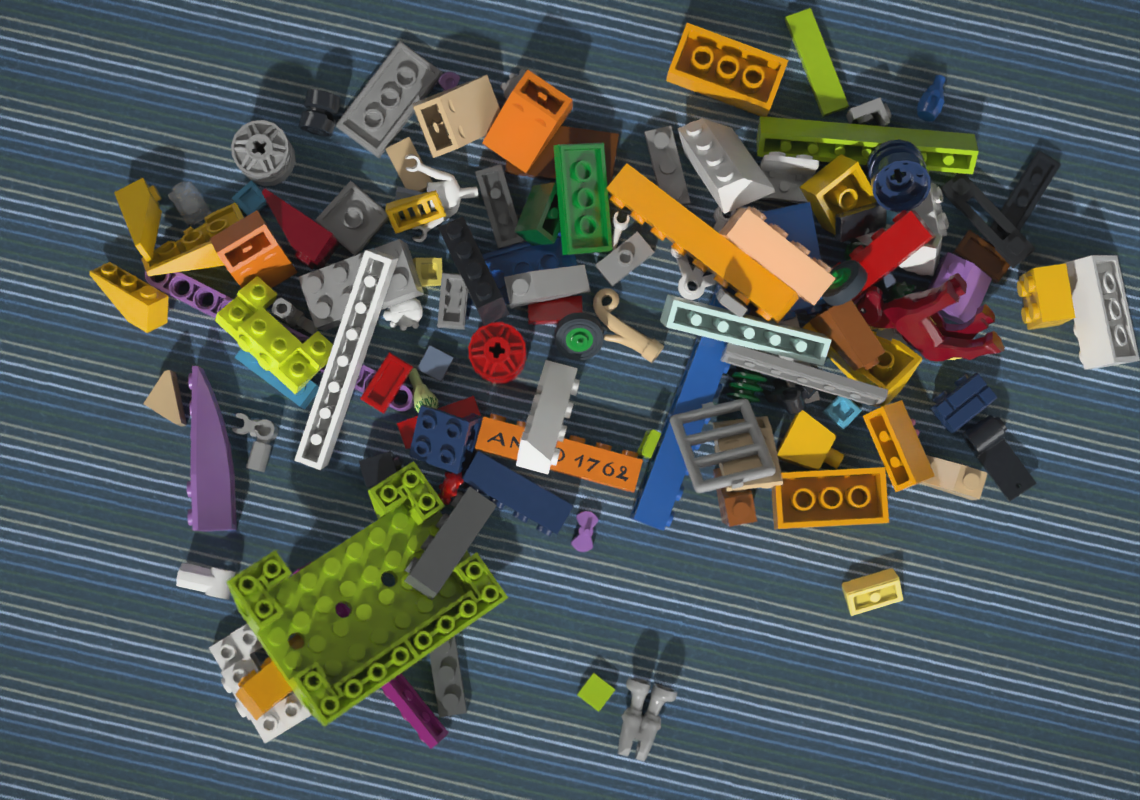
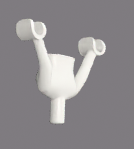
[405,154,478,242]

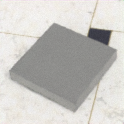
[315,181,389,256]

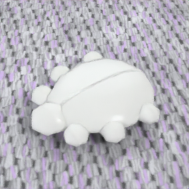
[383,298,423,331]

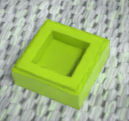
[637,429,662,458]
[577,672,616,712]

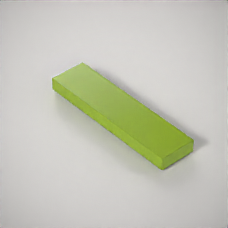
[785,8,849,117]

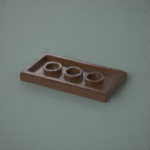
[505,126,619,185]

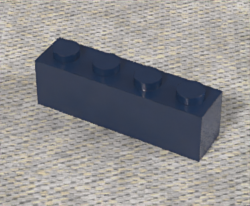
[462,451,574,537]

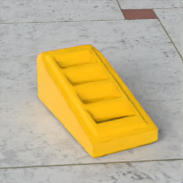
[385,190,446,234]

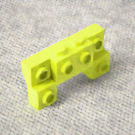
[215,276,333,395]

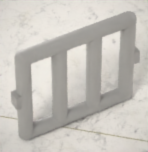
[670,398,776,493]

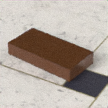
[952,230,1010,284]

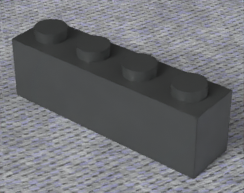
[404,487,497,600]

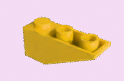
[90,262,168,333]

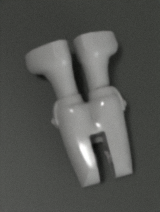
[617,677,678,762]

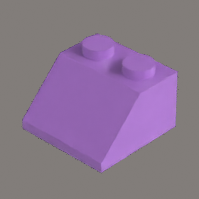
[928,252,992,324]

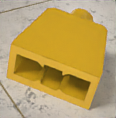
[777,410,844,471]

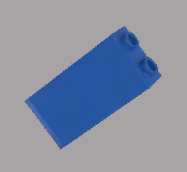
[761,202,828,321]

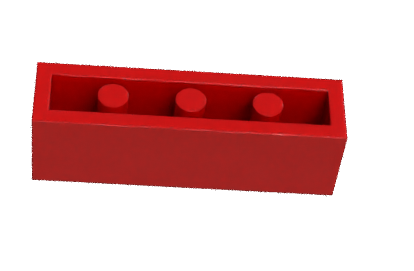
[831,210,935,302]

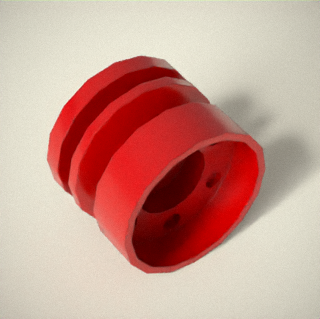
[468,322,527,384]

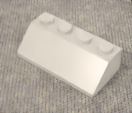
[678,118,775,214]
[1062,255,1140,370]

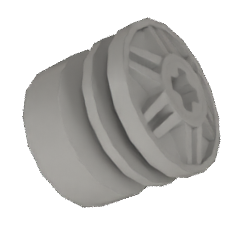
[231,120,295,186]

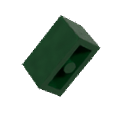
[514,182,560,246]

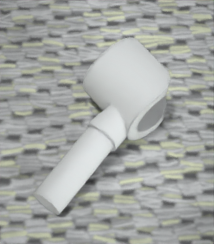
[612,211,630,250]

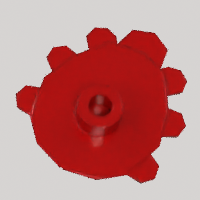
[438,472,463,505]

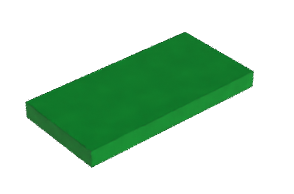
[553,143,613,255]

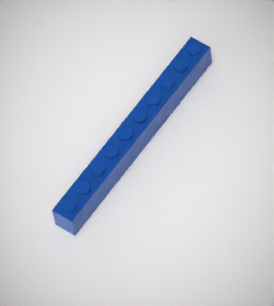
[629,284,751,531]

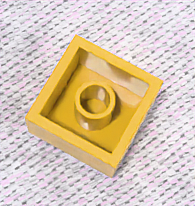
[799,154,877,235]
[1017,263,1075,330]

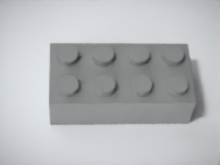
[298,239,424,331]

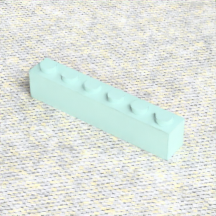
[660,294,831,366]

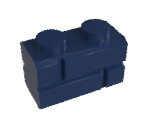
[930,373,997,434]

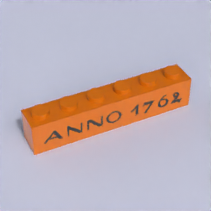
[475,414,643,493]

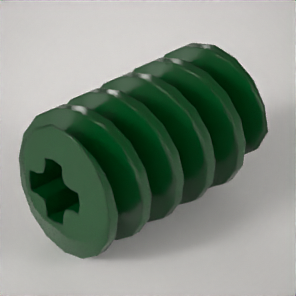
[726,346,767,403]

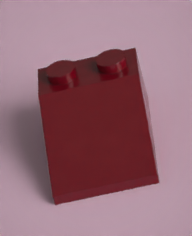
[262,188,340,269]

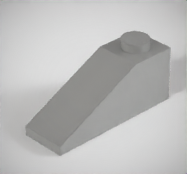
[504,265,590,308]

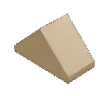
[143,370,187,426]

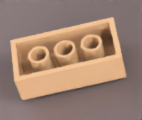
[719,206,835,305]

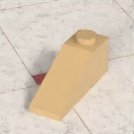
[920,455,988,500]

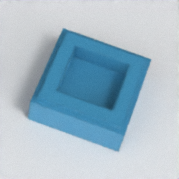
[232,181,268,216]

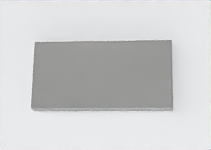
[336,41,443,158]

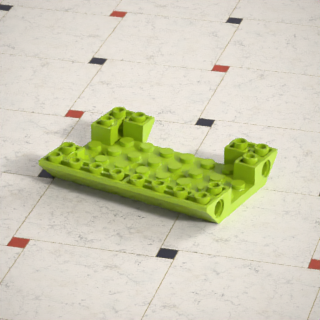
[227,461,508,727]

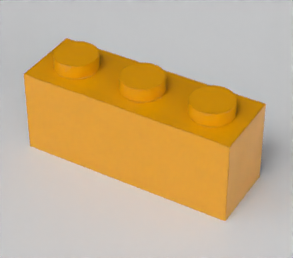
[863,400,935,492]

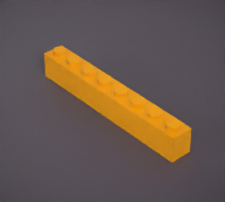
[606,163,799,324]

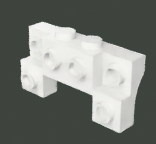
[209,624,312,743]

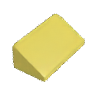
[841,568,903,616]

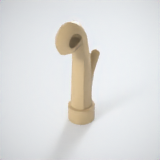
[593,288,664,363]

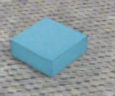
[823,396,862,430]

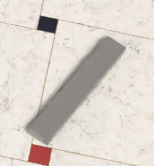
[721,343,888,407]

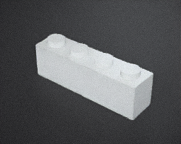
[516,360,580,474]

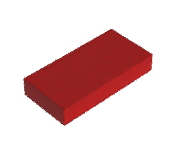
[360,352,414,414]

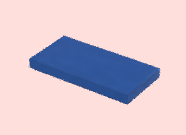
[482,231,578,305]

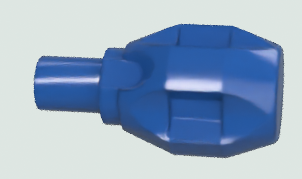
[917,75,946,122]

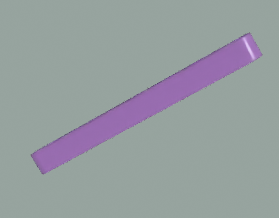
[145,271,414,412]

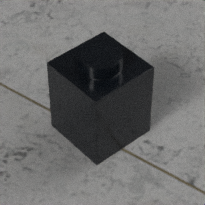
[359,451,403,488]

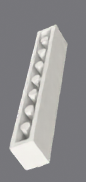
[294,249,398,470]

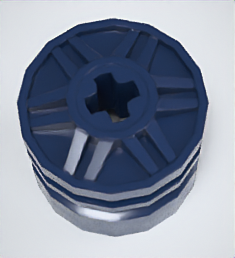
[867,139,931,212]

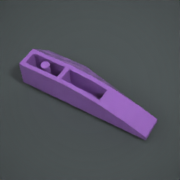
[187,366,237,532]

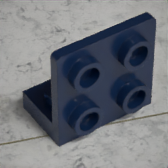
[409,405,483,474]

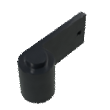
[962,415,1037,502]

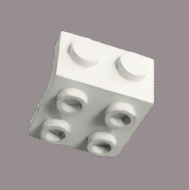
[759,152,819,204]

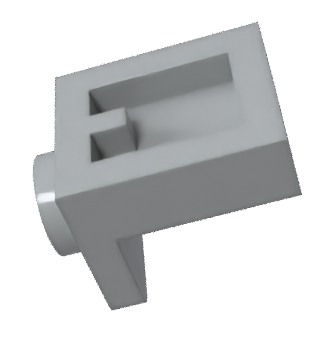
[846,98,891,127]

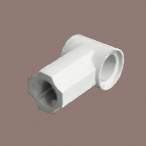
[176,563,236,599]

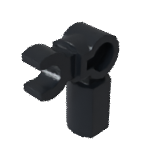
[763,366,822,414]

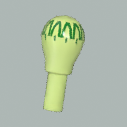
[408,368,438,413]

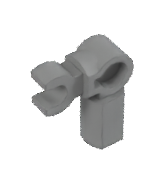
[272,298,318,335]
[232,413,278,472]

